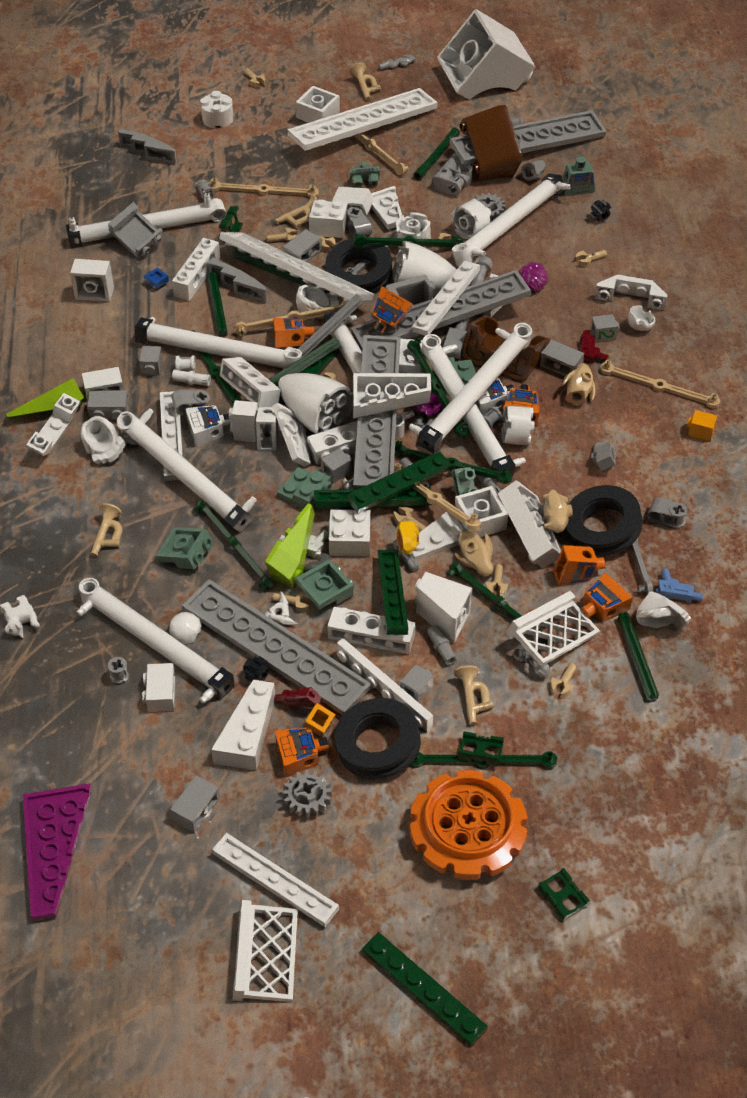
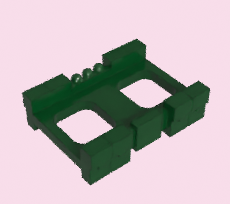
[219,206,243,244]
[458,731,504,766]
[537,868,590,922]

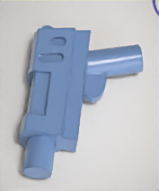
[656,568,703,603]

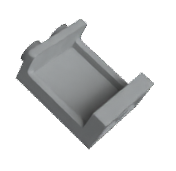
[108,202,163,258]
[386,275,434,305]

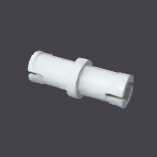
[172,369,211,387]

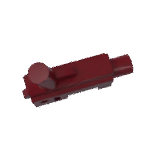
[580,330,609,363]
[274,687,327,709]

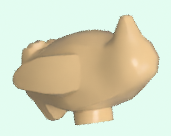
[562,363,595,406]
[541,490,573,533]
[455,530,493,577]

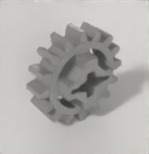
[471,193,506,222]
[283,770,332,818]

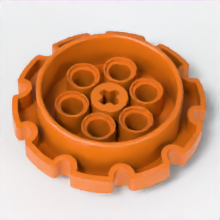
[410,770,527,880]

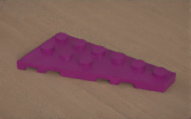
[23,783,92,922]

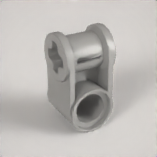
[347,207,372,237]
[171,389,210,415]
[647,497,688,529]

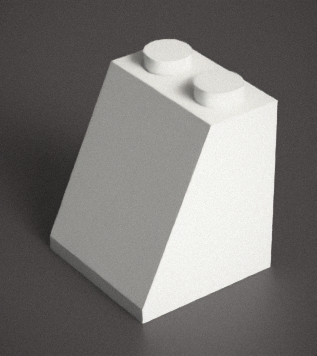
[414,572,472,644]

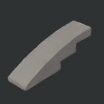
[118,129,177,164]
[208,259,267,303]

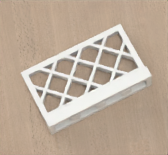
[505,591,600,666]
[232,900,298,1002]

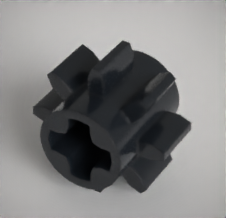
[590,199,612,222]
[243,656,270,682]

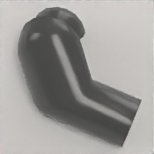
[304,553,331,572]

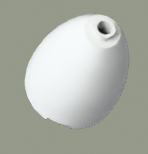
[391,241,457,297]
[278,373,353,434]

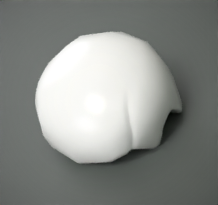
[628,305,655,331]
[169,612,202,644]

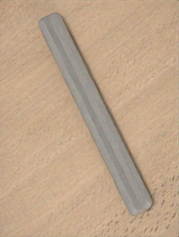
[298,294,363,357]

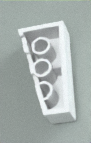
[353,373,431,418]
[498,480,561,569]
[211,680,275,771]

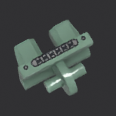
[349,160,380,188]
[451,467,478,496]

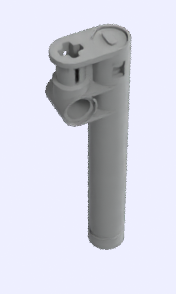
[431,152,472,196]

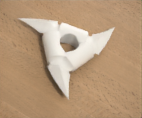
[264,591,298,625]

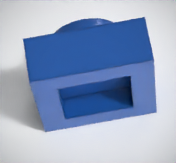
[144,267,169,289]

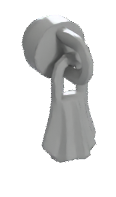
[513,645,550,679]

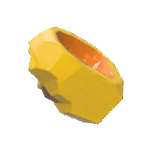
[396,521,420,554]

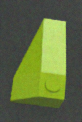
[6,378,84,417]
[265,503,315,588]

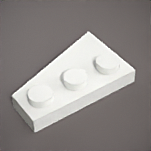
[371,186,402,230]
[413,512,464,561]

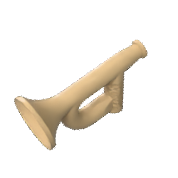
[349,62,381,101]
[275,194,318,229]
[90,503,122,557]
[454,665,494,726]

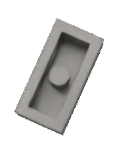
[283,229,322,262]
[540,340,584,376]
[87,390,129,420]
[170,775,220,833]

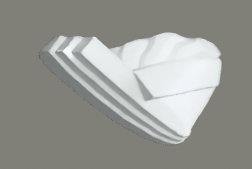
[296,284,340,321]
[80,416,126,464]
[636,591,691,629]

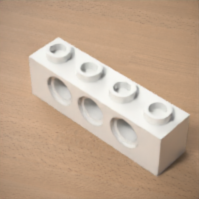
[172,238,220,301]
[220,357,281,408]
[307,421,358,465]
[327,607,416,655]

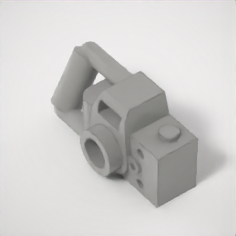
[591,442,616,471]

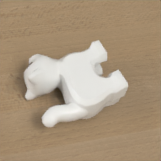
[0,595,40,638]

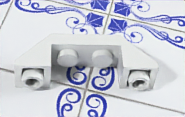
[595,275,668,311]
[26,393,80,456]

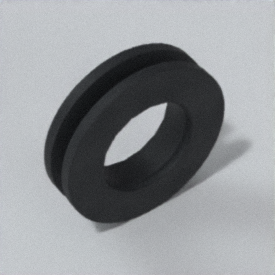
[325,238,393,293]
[566,485,643,556]
[335,698,421,779]

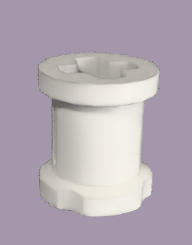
[176,356,196,371]

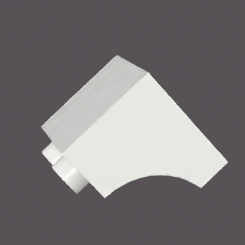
[437,9,536,100]

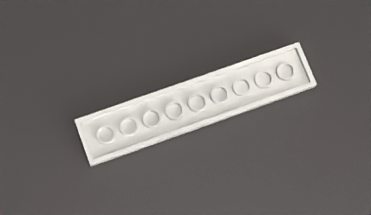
[287,88,438,151]
[219,232,374,303]

